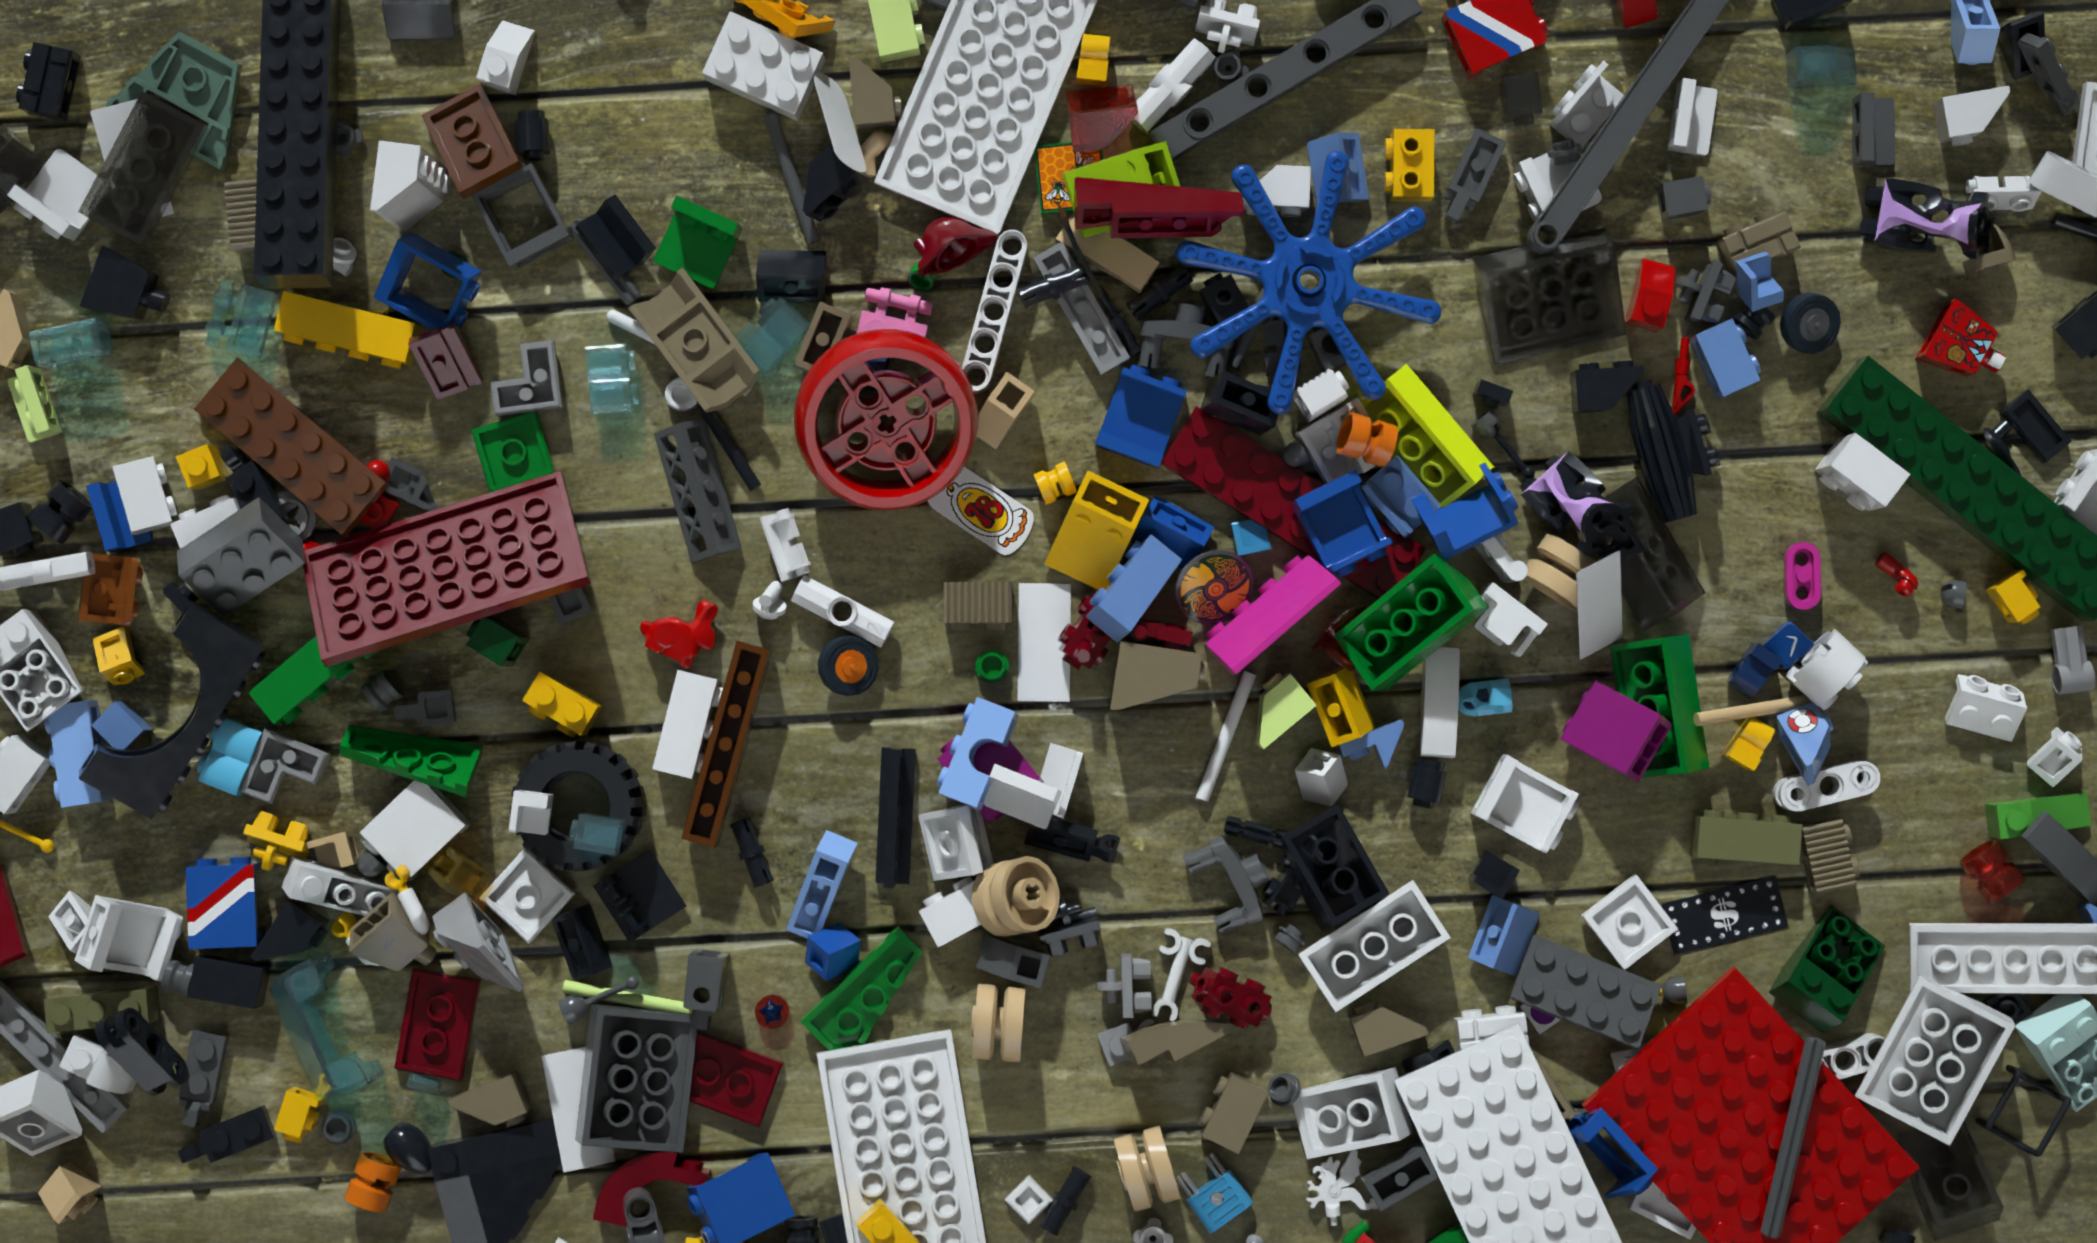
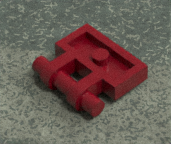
[1130,618,1193,650]

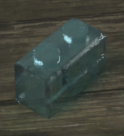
[29,318,113,369]

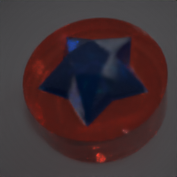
[755,994,790,1029]

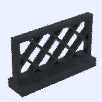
[875,747,916,888]

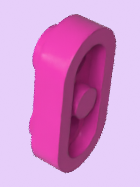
[1783,542,1821,610]

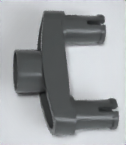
[1138,303,1235,377]
[1183,835,1271,936]

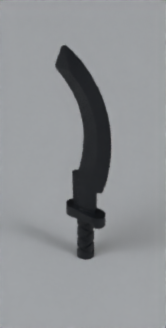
[1057,201,1141,356]

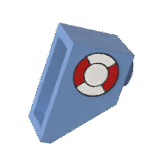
[1776,702,1833,786]

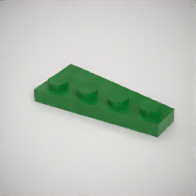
[800,926,923,1050]

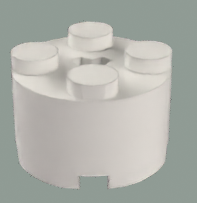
[1786,629,1868,710]

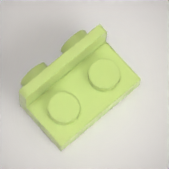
[7,365,62,443]

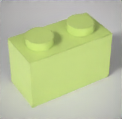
[868,0,925,63]

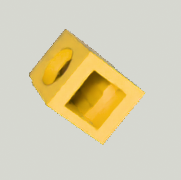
[1076,34,1110,88]
[1721,717,1775,771]

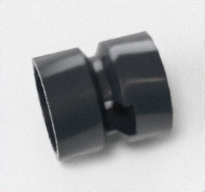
[28,479,93,544]

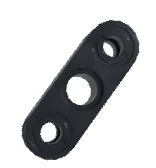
[95,1007,188,1096]

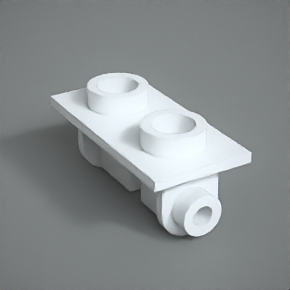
[1965,176,2042,212]
[760,508,811,582]

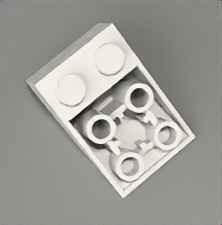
[0,609,83,732]

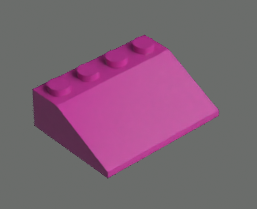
[1204,555,1342,675]

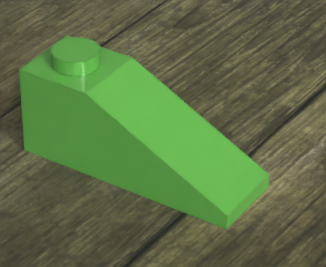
[1984,792,2091,839]

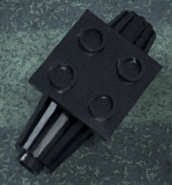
[1627,379,1721,523]

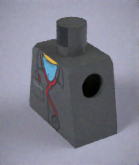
[683,949,730,1030]

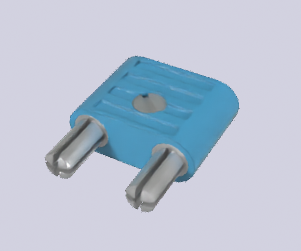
[1176,1153,1253,1233]

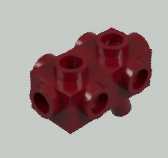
[1058,593,1111,670]
[1189,966,1272,1030]

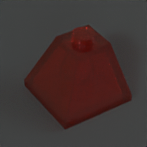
[1066,84,1138,155]

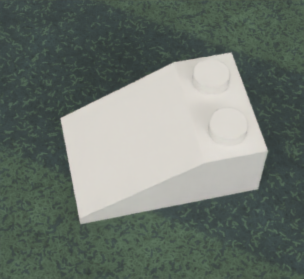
[1293,1066,1413,1159]

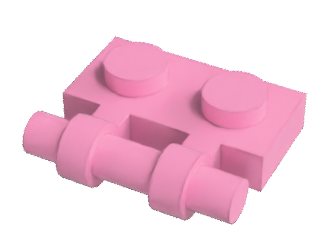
[857,287,933,337]

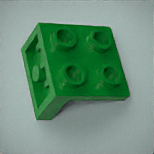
[653,195,742,289]

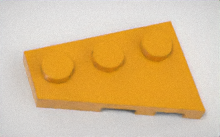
[733,0,836,39]

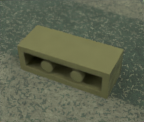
[1691,810,1803,865]
[44,985,160,1033]

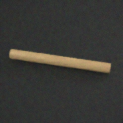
[1693,695,1818,726]

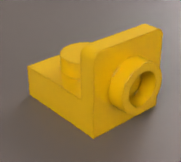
[92,626,145,686]

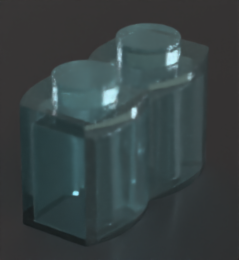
[736,298,810,375]
[585,343,640,416]

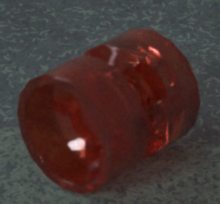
[1959,839,2025,903]

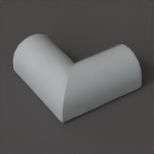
[490,340,563,416]
[239,728,330,804]

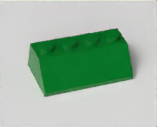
[1334,553,1489,691]
[1610,634,1710,778]

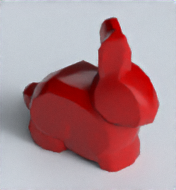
[640,600,718,669]

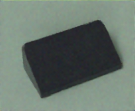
[552,904,612,981]

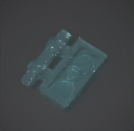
[205,280,278,359]

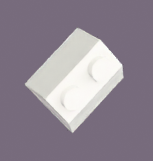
[0,1070,82,1156]

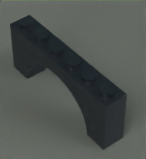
[79,599,265,819]

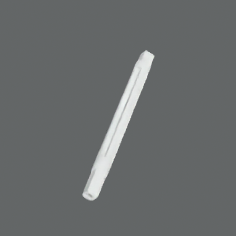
[0,551,96,591]

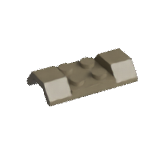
[629,267,761,413]

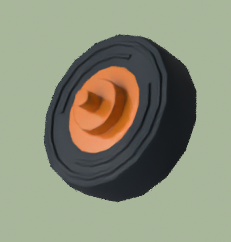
[818,635,879,696]

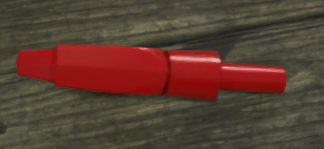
[1672,337,1695,415]

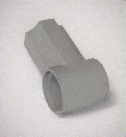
[2050,625,2096,695]

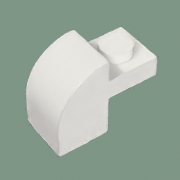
[59,1034,136,1094]

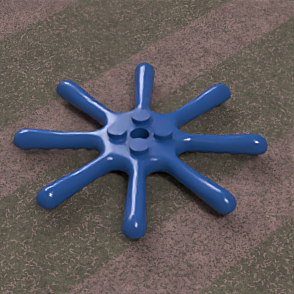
[1176,151,1441,414]

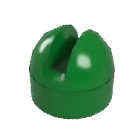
[907,261,937,290]

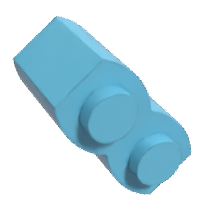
[197,718,263,796]

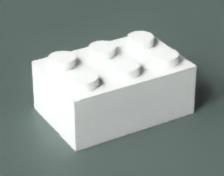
[702,11,826,122]

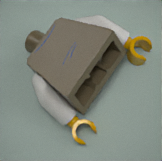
[331,865,436,971]

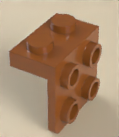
[77,553,143,626]

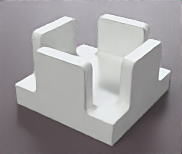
[1474,582,1548,657]

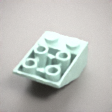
[2015,994,2097,1112]

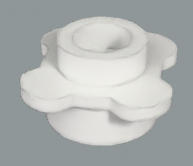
[1133,1218,1173,1243]

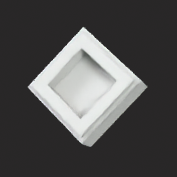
[1005,1175,1053,1224]

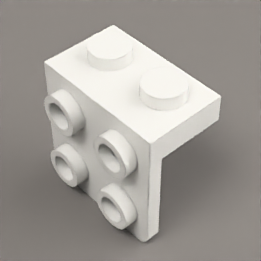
[1513,142,1602,222]
[7,149,112,241]
[2054,449,2097,535]

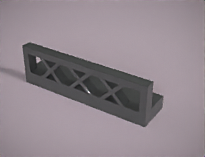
[654,419,742,563]

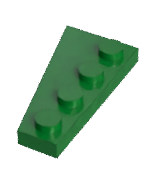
[340,725,483,797]

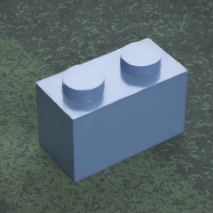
[1690,318,1761,400]

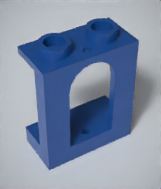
[1566,1108,1658,1199]

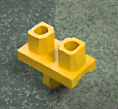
[243,811,309,871]

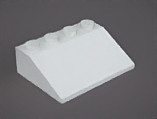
[1855,976,2015,1146]

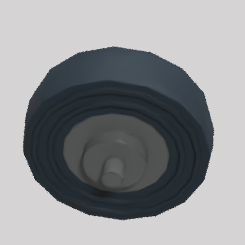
[1780,292,1841,354]

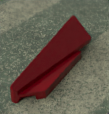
[1074,177,1245,238]

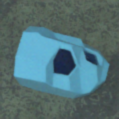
[1458,678,1513,716]

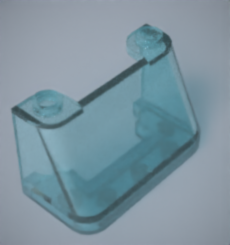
[270,952,385,1099]

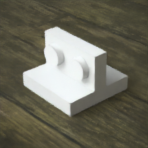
[918,804,993,881]

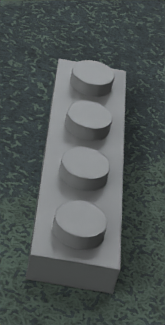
[1033,241,1130,376]

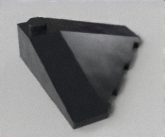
[428,1118,561,1243]

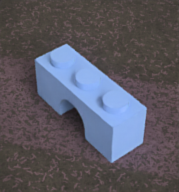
[937,697,1019,811]

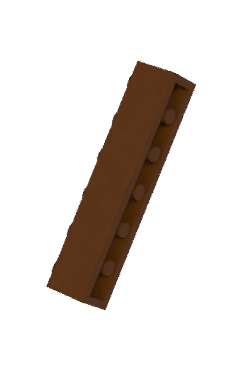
[681,641,773,848]

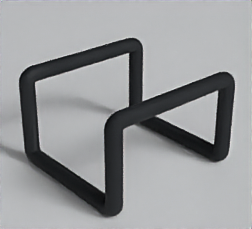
[1975,1065,2071,1157]

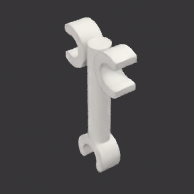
[1152,928,1211,1021]

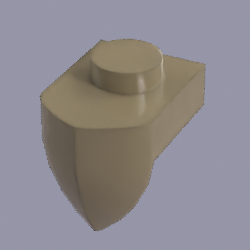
[1962,224,2016,278]

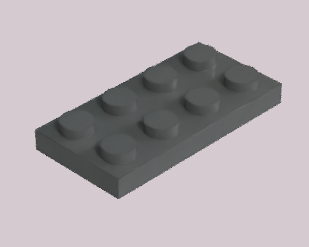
[1508,934,1662,1050]

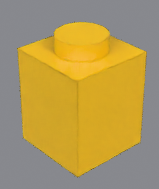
[175,444,229,491]

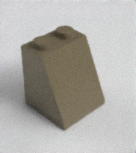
[1109,641,1207,710]

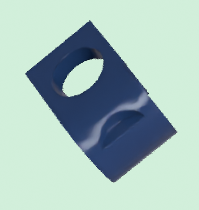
[1727,643,1783,699]

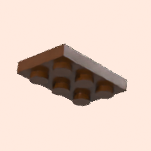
[422,83,523,199]

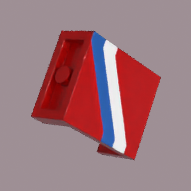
[1441,0,1548,80]

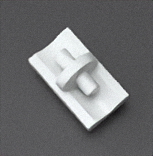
[1195,0,1260,54]

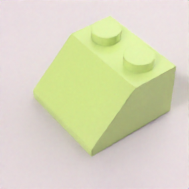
[1255,673,1317,749]

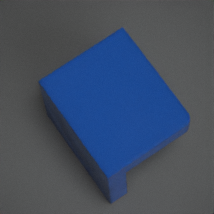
[805,923,861,981]

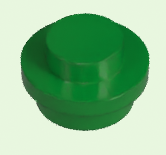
[975,649,1009,683]

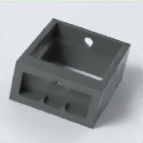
[472,163,574,271]

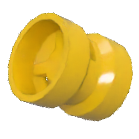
[1033,461,1077,505]

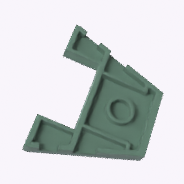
[105,32,242,170]

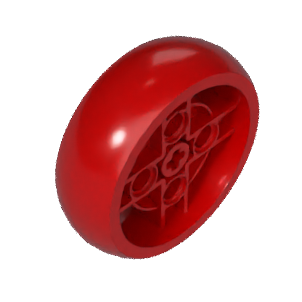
[794,329,978,510]

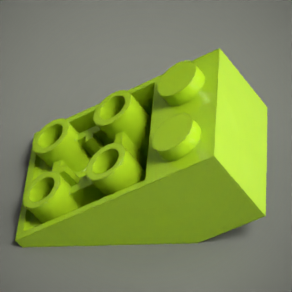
[1062,141,1180,239]

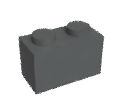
[1360,1141,1439,1212]

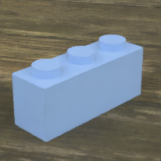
[44,700,112,808]

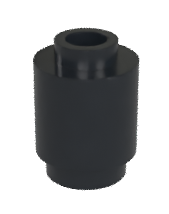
[515,110,551,162]
[1407,758,1447,809]

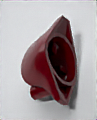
[914,217,997,277]

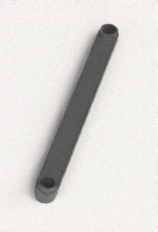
[1527,0,1729,254]

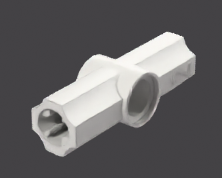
[1126,38,1215,134]
[791,575,895,648]

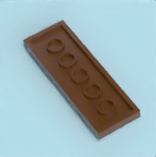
[194,357,390,537]

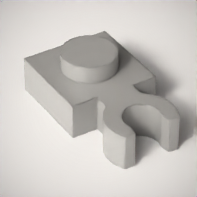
[1097,1018,1154,1067]

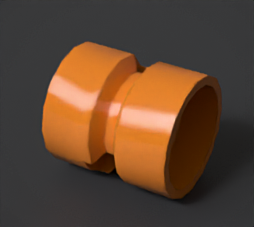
[1336,412,1398,467]
[344,1151,402,1213]

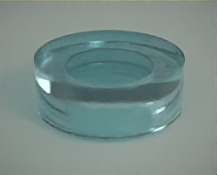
[406,1073,442,1096]

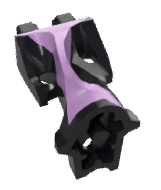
[1859,178,1995,260]
[1520,451,1645,566]

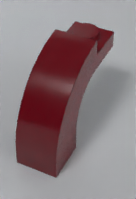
[593,1150,711,1227]

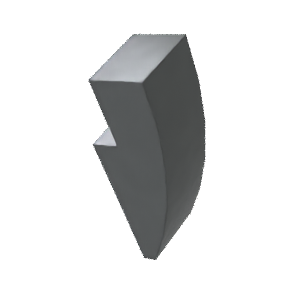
[2021,810,2097,905]

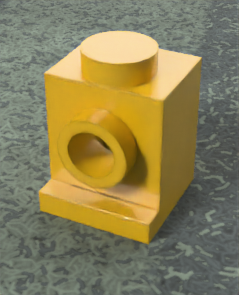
[1985,570,2040,625]
[274,1087,326,1143]

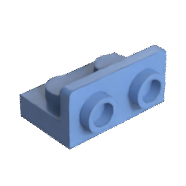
[1361,455,1441,538]

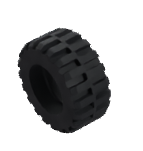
[510,741,646,872]

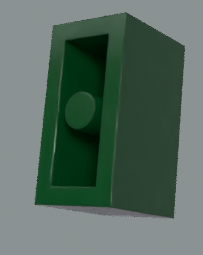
[466,616,530,667]

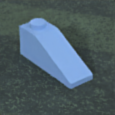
[786,830,858,939]

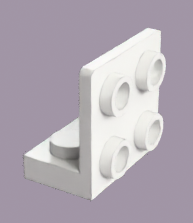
[1549,60,1623,148]

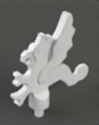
[1306,1149,1378,1226]

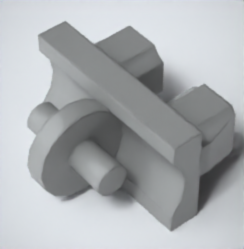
[1097,953,1152,1018]

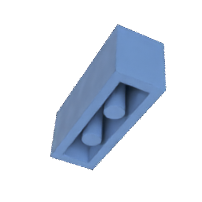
[1086,534,1182,643]

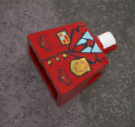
[1915,299,2006,377]

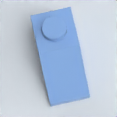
[1951,0,2000,65]

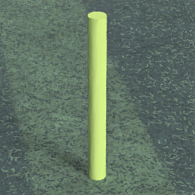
[562,980,692,1015]

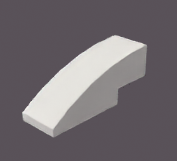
[1421,647,1460,758]

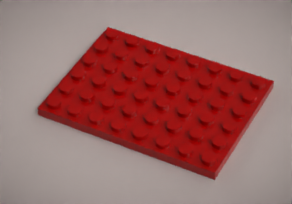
[1581,966,1920,1243]

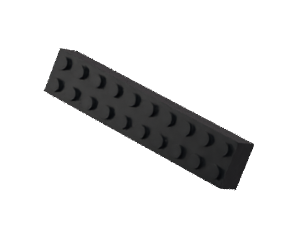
[254,0,340,289]

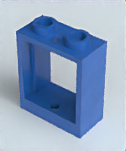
[373,232,482,330]

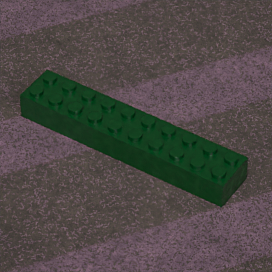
[1816,356,2097,622]

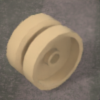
[1524,534,1596,613]
[972,856,1060,937]
[971,984,1026,1062]
[1114,1125,1181,1212]

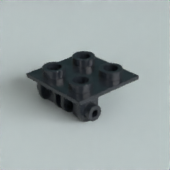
[593,849,687,943]

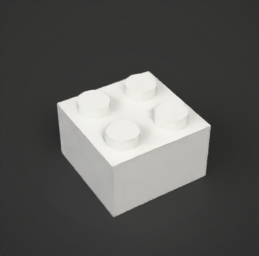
[1815,433,1910,511]

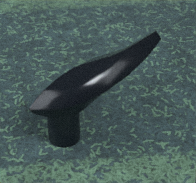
[1983,420,2022,476]

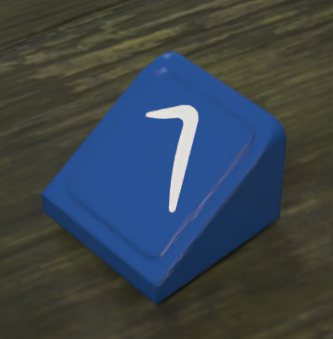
[1763,622,1814,670]

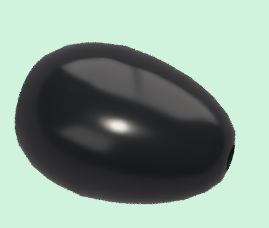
[383,1122,432,1174]

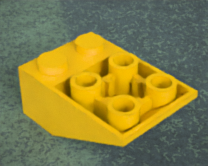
[1044,471,1149,590]

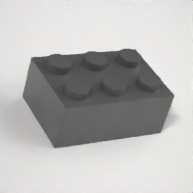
[176,497,305,617]

